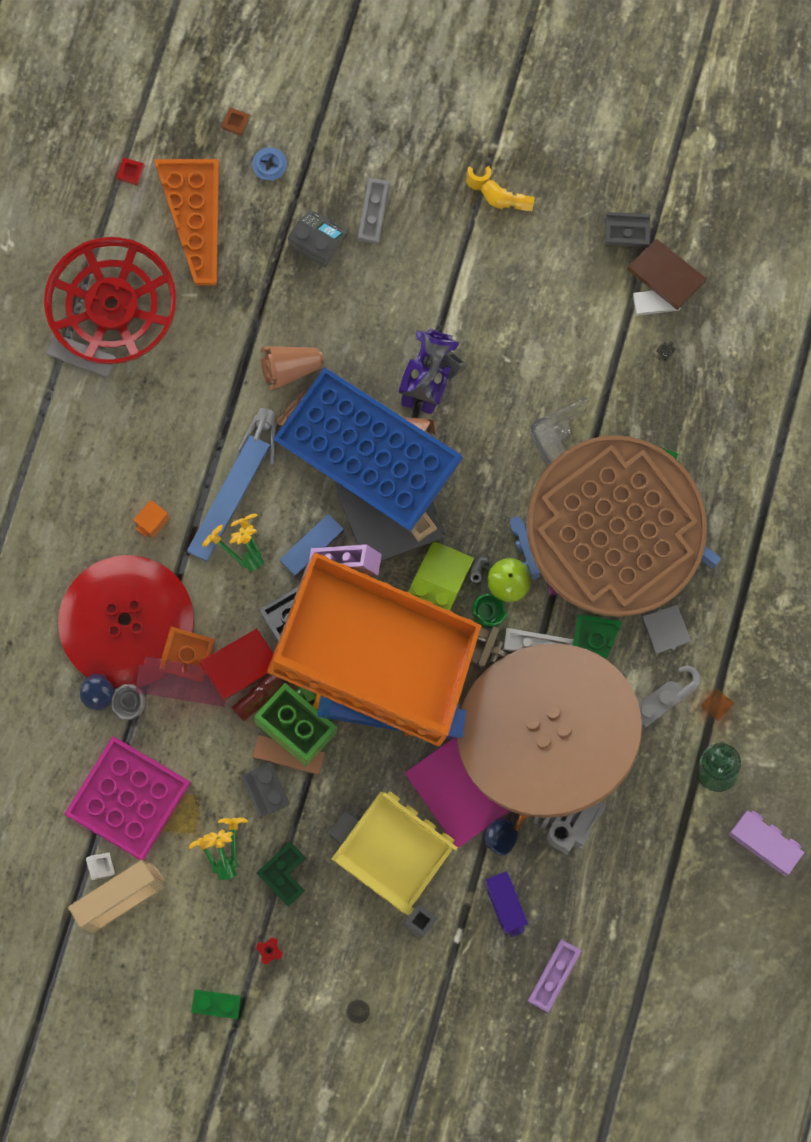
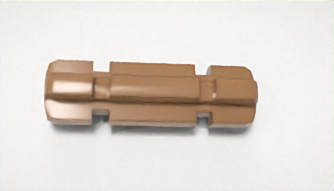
[276,390,307,427]

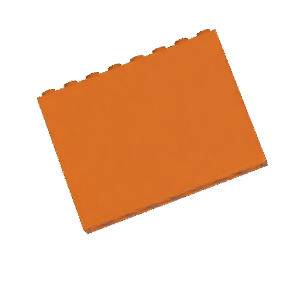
[267,552,482,747]

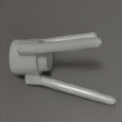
[238,408,277,465]

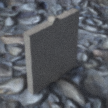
[642,605,691,654]

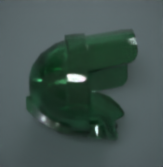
[697,741,741,792]

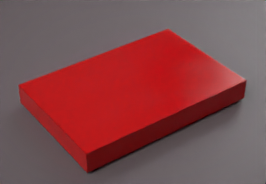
[199,628,274,701]

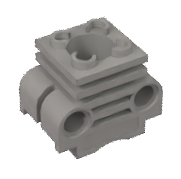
[533,801,607,855]

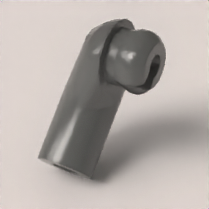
[470,555,490,583]

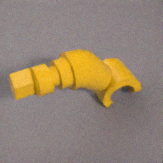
[466,166,535,212]

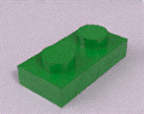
[191,989,241,1019]

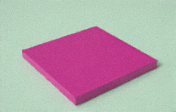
[64,736,191,861]
[405,738,511,848]

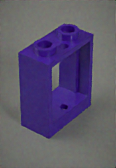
[484,871,528,938]

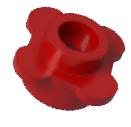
[256,937,283,965]

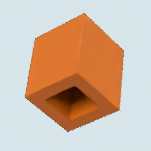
[133,500,170,538]

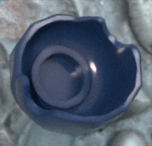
[80,674,114,710]
[484,818,518,856]

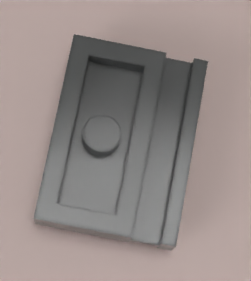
[605,212,650,247]
[241,762,290,818]

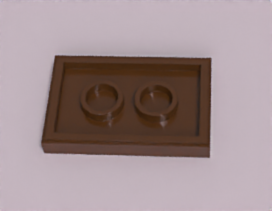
[627,238,707,310]

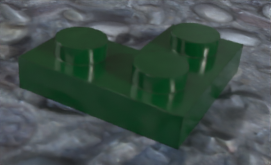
[257,841,306,907]

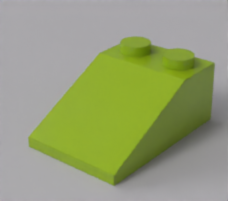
[408,541,475,611]

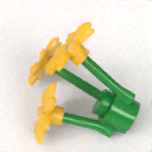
[202,514,265,572]
[189,817,248,880]

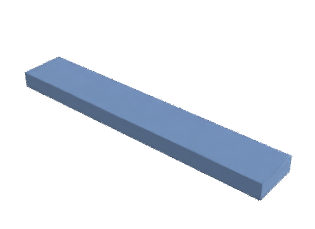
[187,435,270,562]

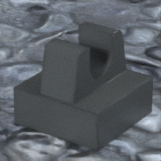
[440,351,468,379]

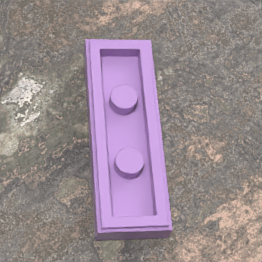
[528,939,582,1013]

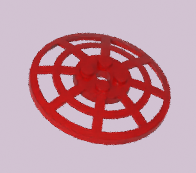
[44,237,177,365]

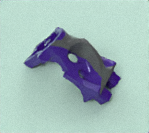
[398,328,459,414]

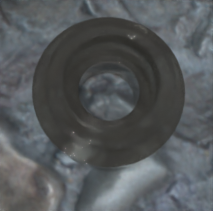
[656,341,676,362]
[346,1000,370,1023]

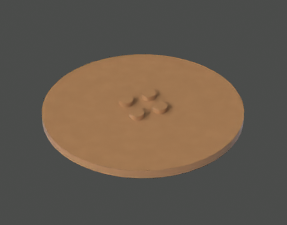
[526,436,707,617]
[457,644,642,818]

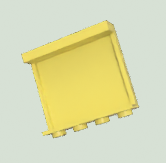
[331,791,458,916]

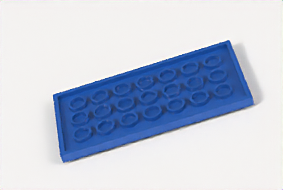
[273,368,464,532]

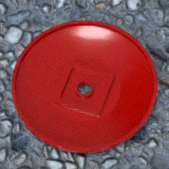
[58,555,194,689]

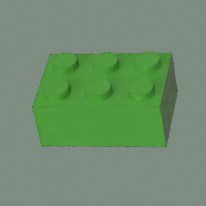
[254,683,337,767]

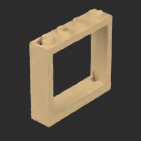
[68,860,164,933]

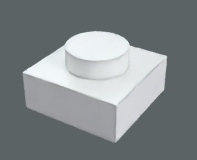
[86,853,115,880]

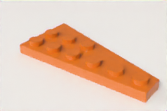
[154,159,219,286]

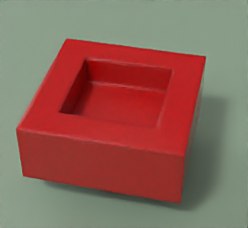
[116,157,145,186]

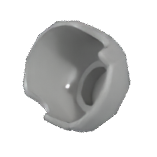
[112,684,146,719]

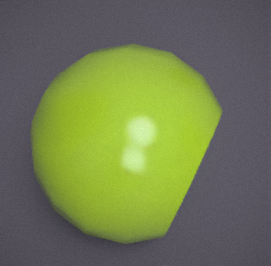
[487,558,532,602]

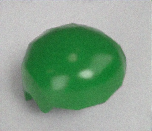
[472,594,507,628]

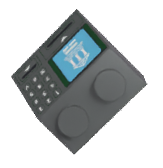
[288,210,349,267]

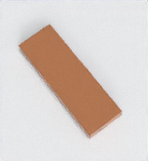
[253,735,325,775]

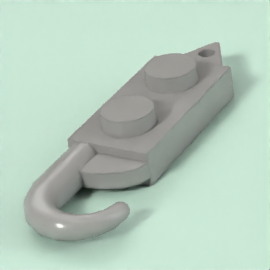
[639,666,701,728]

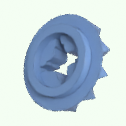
[252,147,287,182]

